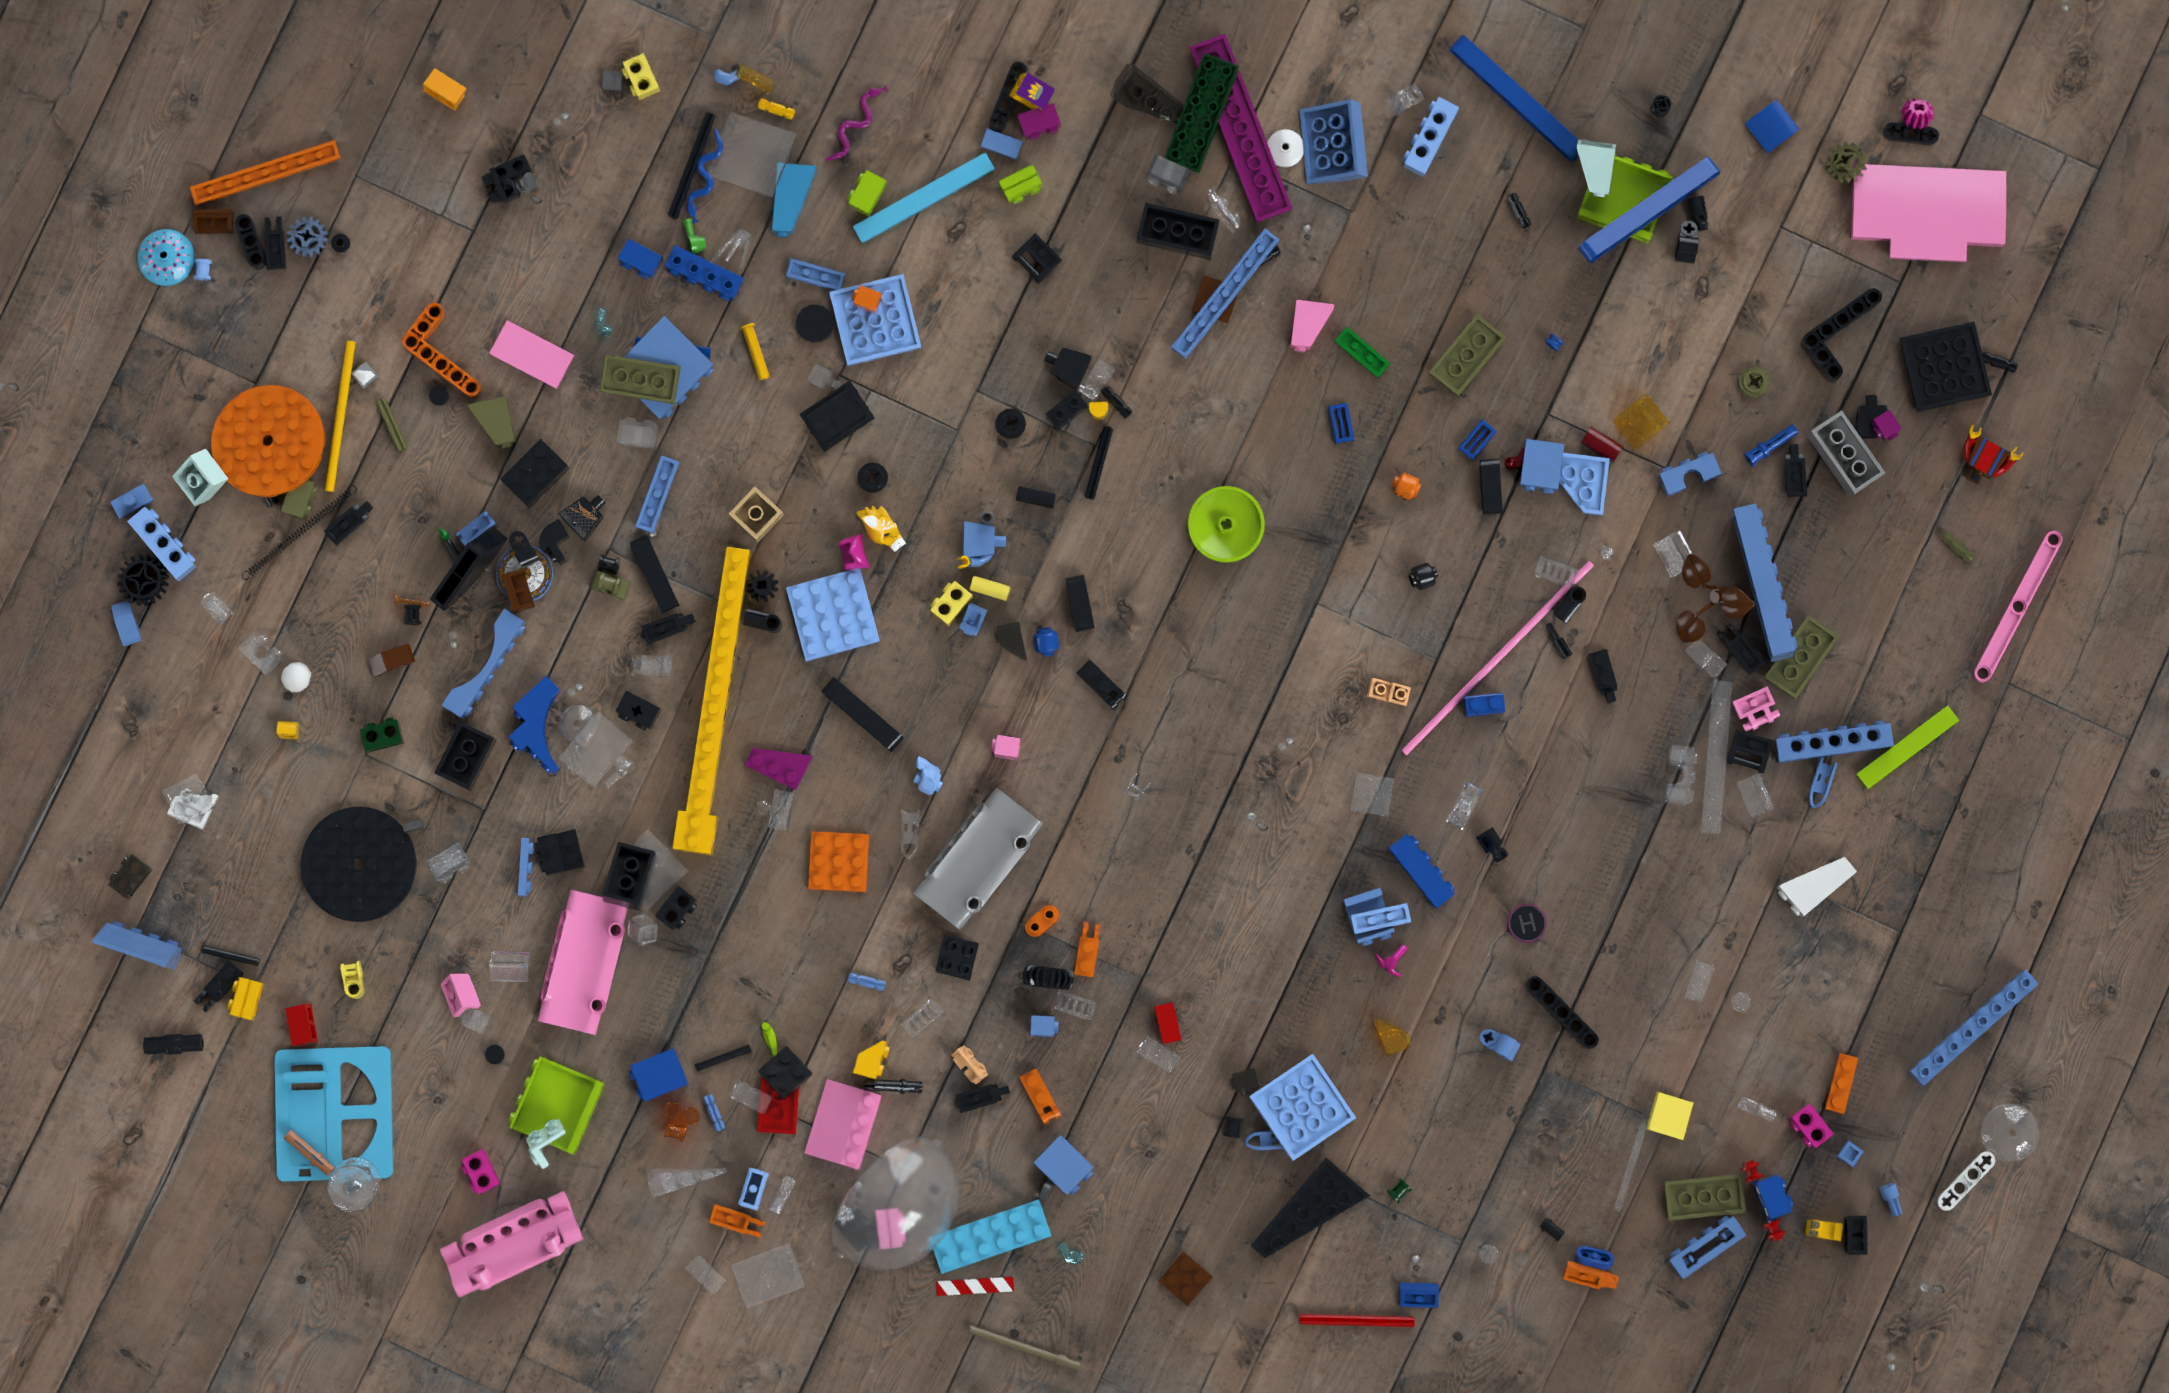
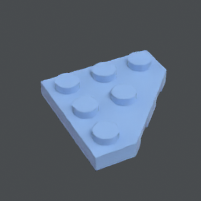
[1559,453,1610,516]

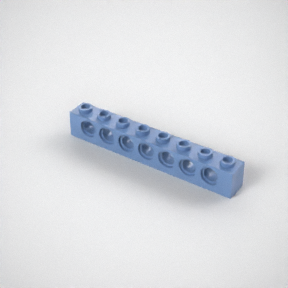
[1908,970,2038,1086]

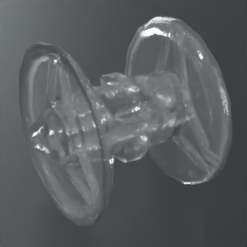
[327,1157,380,1212]

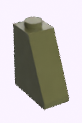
[468,396,516,449]

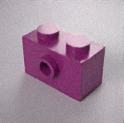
[1018,103,1061,141]

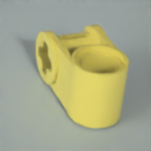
[340,961,364,999]

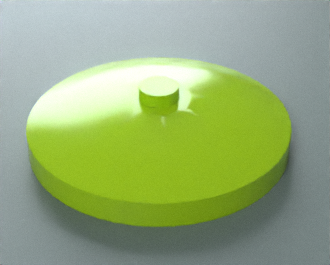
[1188,486,1265,563]

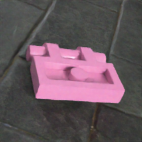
[1732,686,1780,732]

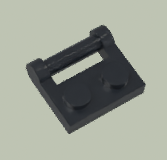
[1011,233,1062,284]
[1726,730,1773,774]

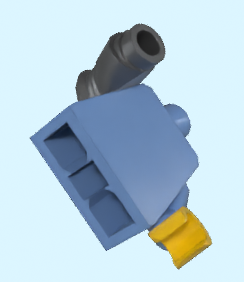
[957,511,1006,569]

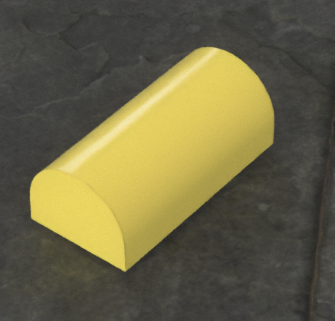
[970,576,1011,601]

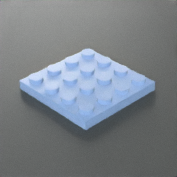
[829,274,922,366]
[786,569,880,662]
[1249,1054,1356,1161]

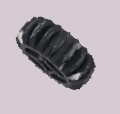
[117,555,169,606]
[1023,965,1075,990]

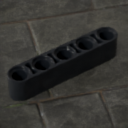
[821,677,904,752]
[1525,976,1599,1049]

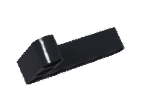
[1801,288,1882,382]

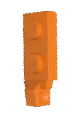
[1563,1261,1619,1290]

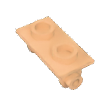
[951,1045,989,1085]

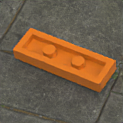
[1825,1053,1858,1114]

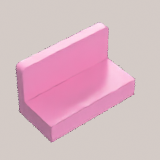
[440,974,481,1017]

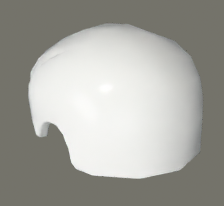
[281,662,311,692]

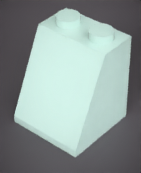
[1577,139,1616,197]

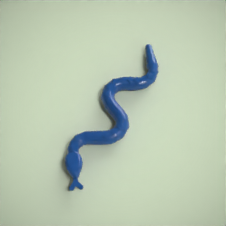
[687,129,723,224]

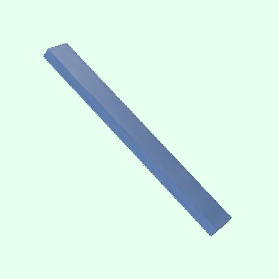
[1171,229,1280,360]

